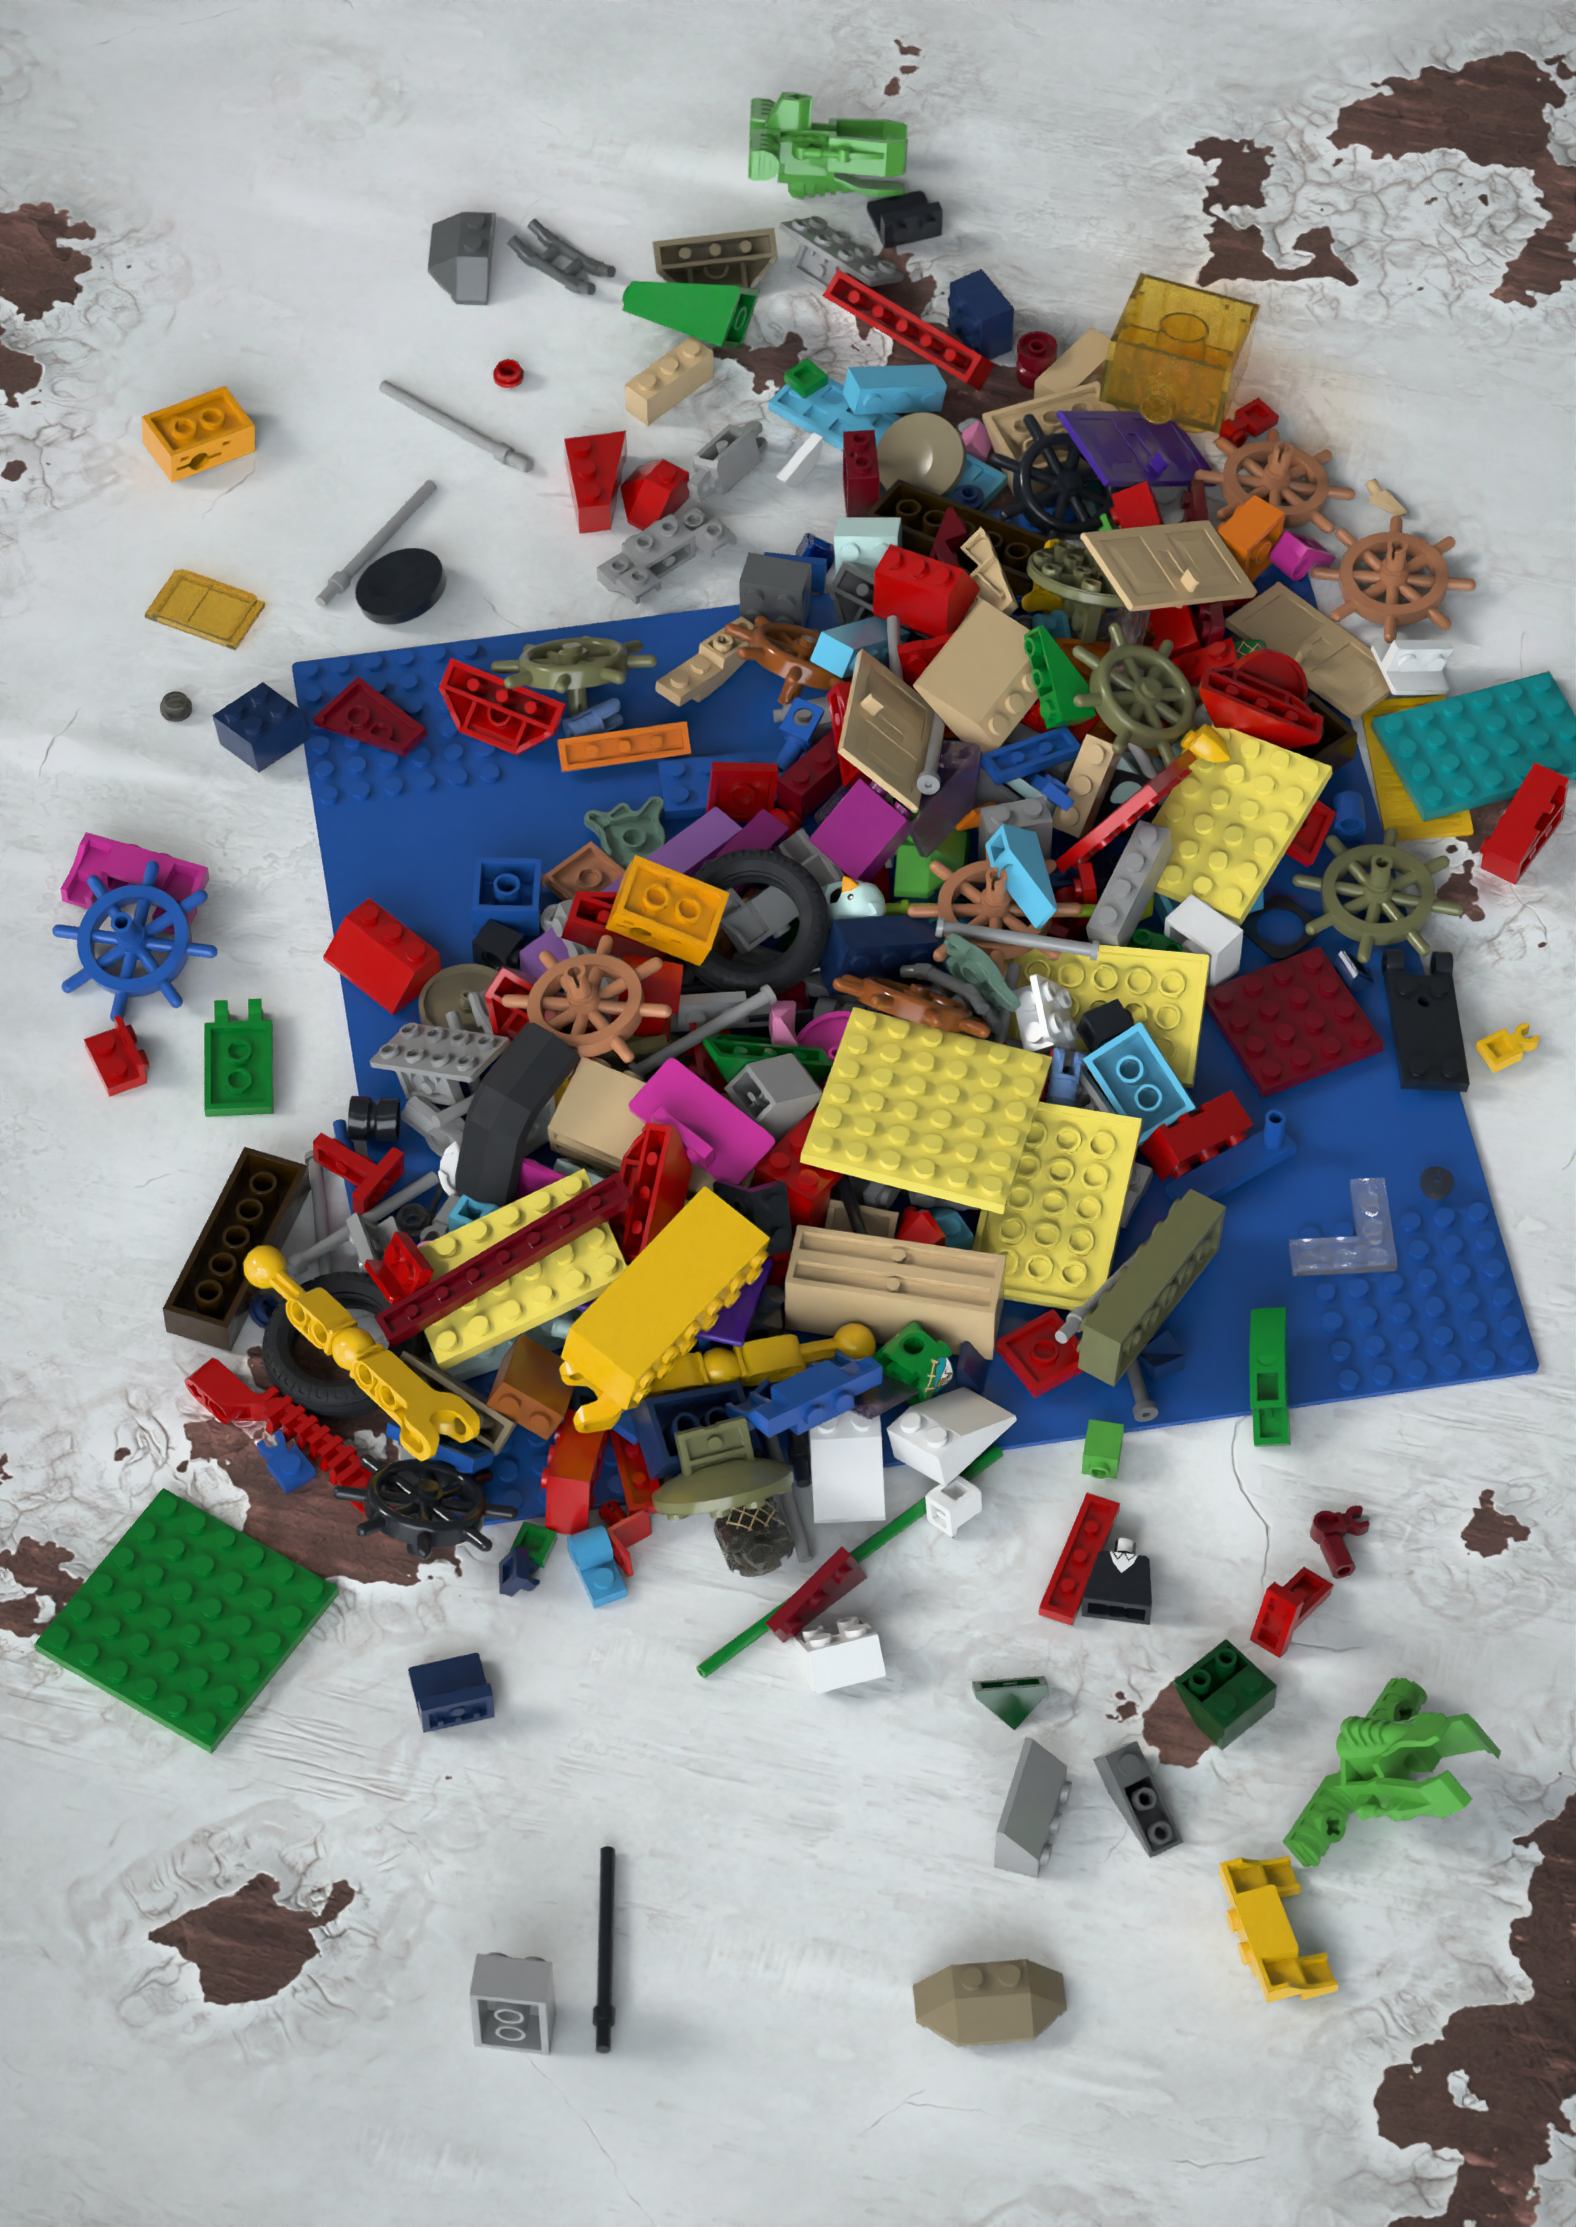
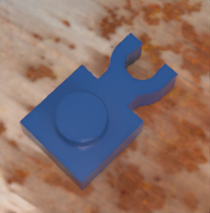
[257,1430,316,1494]

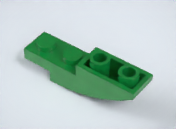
[1250,1307,1291,1447]

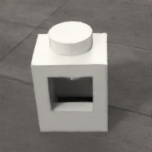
[925,1475,982,1537]

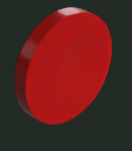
[1231,649,1308,701]

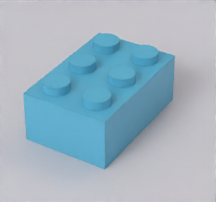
[1083,1022,1198,1147]

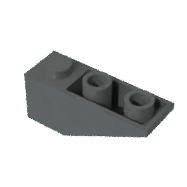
[1093,1741,1183,1858]

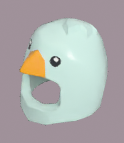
[821,876,886,929]

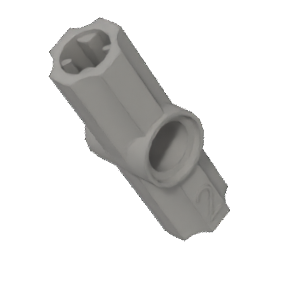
[401,1095,465,1157]

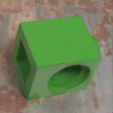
[1082,1419,1124,1479]

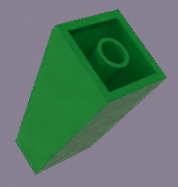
[622,281,760,349]

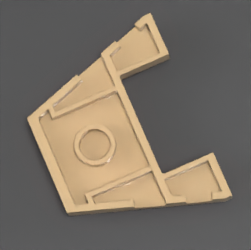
[924,527,1018,638]

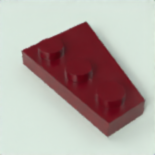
[312,677,428,757]
[765,1546,867,1643]

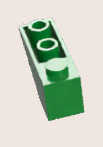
[1023,625,1096,730]

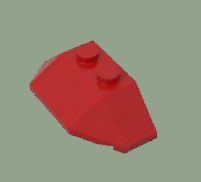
[439,658,567,756]
[1198,667,1324,749]
[484,966,599,1069]
[609,1123,692,1263]

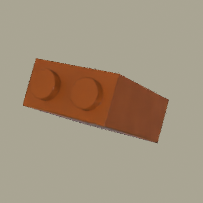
[486,1333,575,1440]

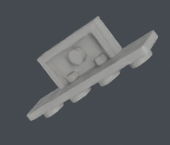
[670,991,770,1032]

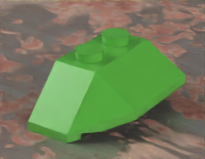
[894,810,967,899]

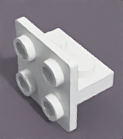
[1371,640,1454,695]
[1012,974,1079,1054]

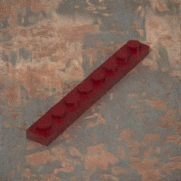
[1180,479,1225,647]
[374,1172,636,1348]

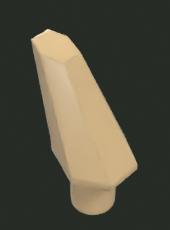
[1365,478,1409,516]

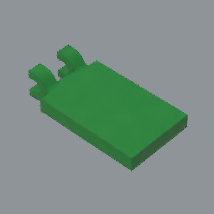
[204,998,274,1117]

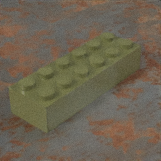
[1077,1188,1226,1387]

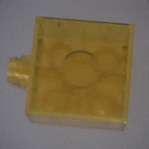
[1098,272,1260,434]

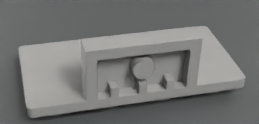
[779,216,904,292]
[369,1023,510,1106]

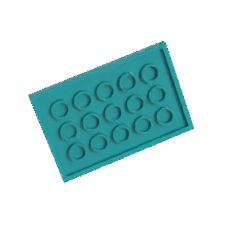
[1371,671,1576,822]

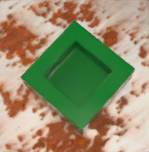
[784,358,828,399]
[510,1521,557,1568]

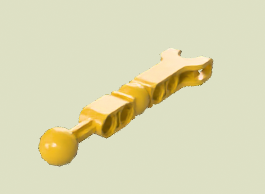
[243,1245,480,1461]
[559,1323,876,1433]

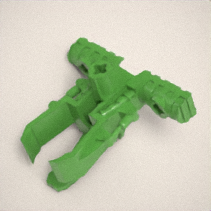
[748,92,908,199]
[1283,1678,1501,1867]

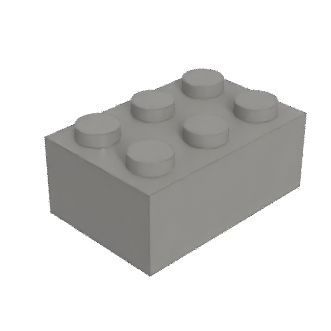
[469,1952,556,2055]

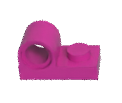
[1270,530,1336,581]

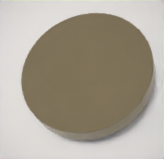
[877,413,967,497]
[419,964,498,1034]

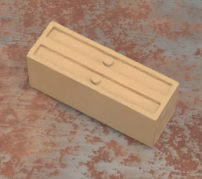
[547,1057,773,1207]
[785,1225,1006,1360]

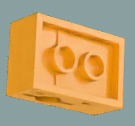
[142,386,255,483]
[605,855,730,966]

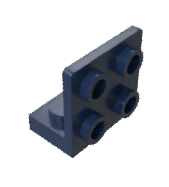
[408,1653,495,1733]

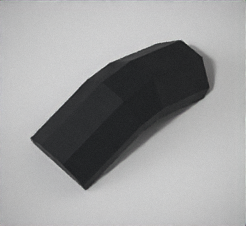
[455,1022,581,1205]

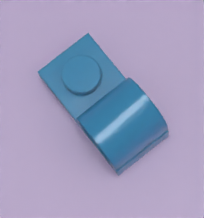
[567,1525,627,1608]

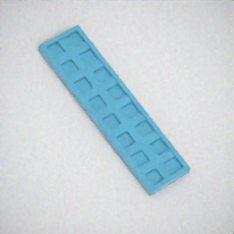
[769,377,1008,511]

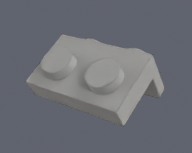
[346,1212,401,1274]

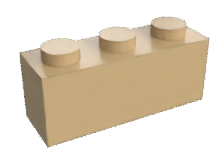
[1034,327,1121,399]
[625,336,714,426]
[1052,734,1122,839]

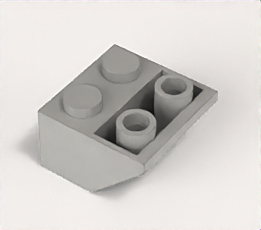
[724,1053,823,1144]

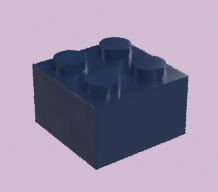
[947,269,1014,360]
[212,682,309,773]

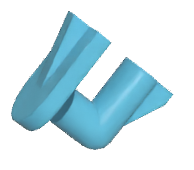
[1032,609,1072,639]

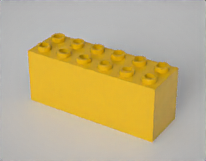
[561,1186,770,1410]

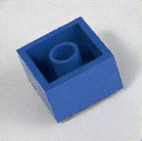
[471,857,543,936]

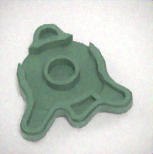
[584,796,666,870]
[944,933,1021,1012]

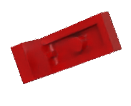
[313,1133,405,1215]
[1249,1567,1334,1658]

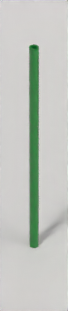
[696,1445,1003,1678]

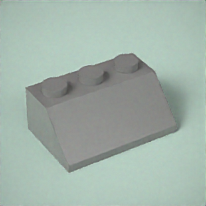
[994,1737,1072,1878]

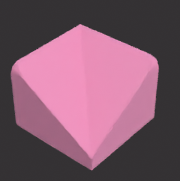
[769,1001,798,1047]

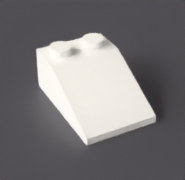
[887,1387,1017,1487]
[808,1406,886,1524]

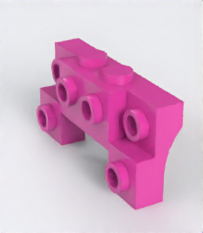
[60,832,209,934]

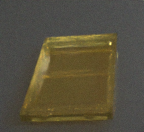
[145,569,265,651]

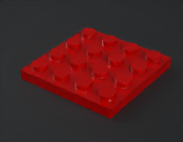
[1055,749,1197,873]

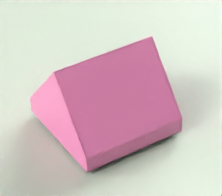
[962,420,992,462]

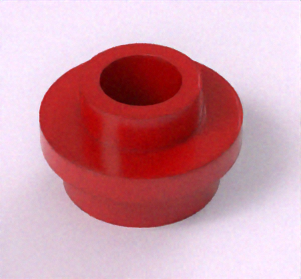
[493,359,524,388]

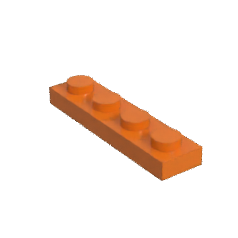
[557,721,691,772]

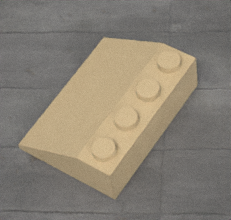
[982,381,1116,495]
[912,600,1039,758]

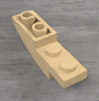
[655,616,757,707]

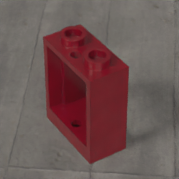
[843,430,880,518]

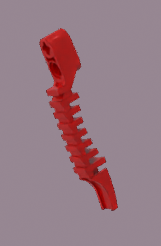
[185,1358,395,1516]

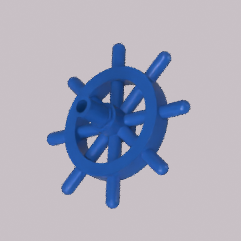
[52,860,218,1022]

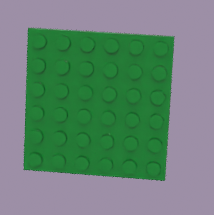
[34,1488,339,1754]

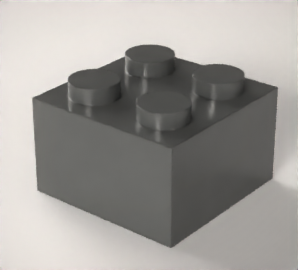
[739,553,811,627]

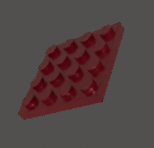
[1204,946,1384,1098]

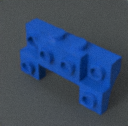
[726,1350,882,1437]

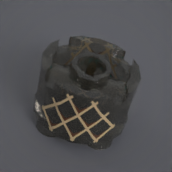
[714,1496,795,1577]

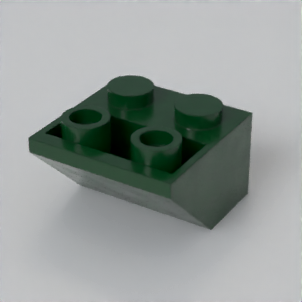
[1173,1639,1277,1750]

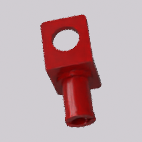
[598,1500,652,1577]

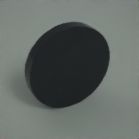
[355,548,447,625]

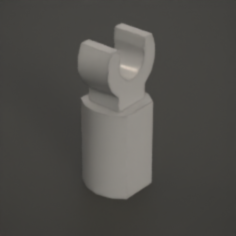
[420,1194,461,1243]

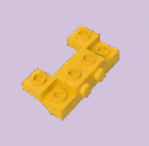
[1219,1856,1338,2003]

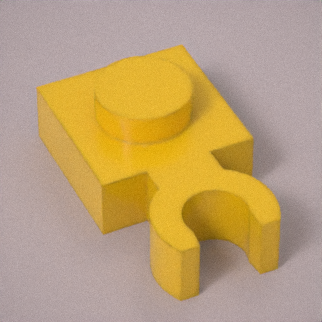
[1475,1023,1540,1073]

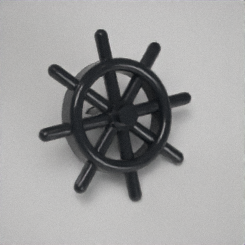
[991,414,1119,540]
[333,1454,518,1559]

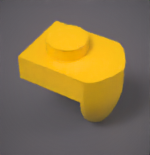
[1178,724,1230,763]

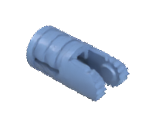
[562,698,623,738]
[1045,1047,1084,1107]

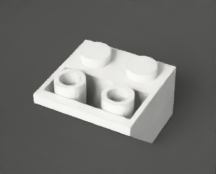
[793,1616,887,1694]

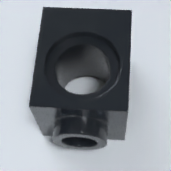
[472,919,525,972]
[1076,999,1134,1053]

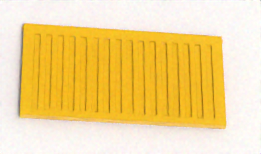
[1361,695,1474,841]

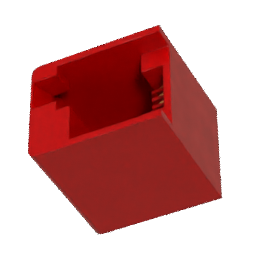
[610,953,683,1042]

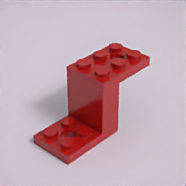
[753,1106,845,1287]

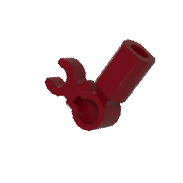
[1310,1505,1370,1579]

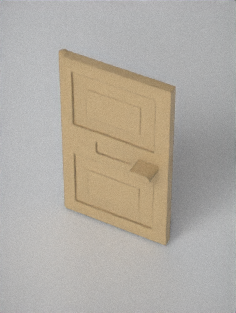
[1080,520,1257,612]
[1225,582,1392,721]
[838,649,934,813]

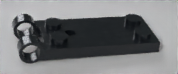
[1381,949,1470,1092]

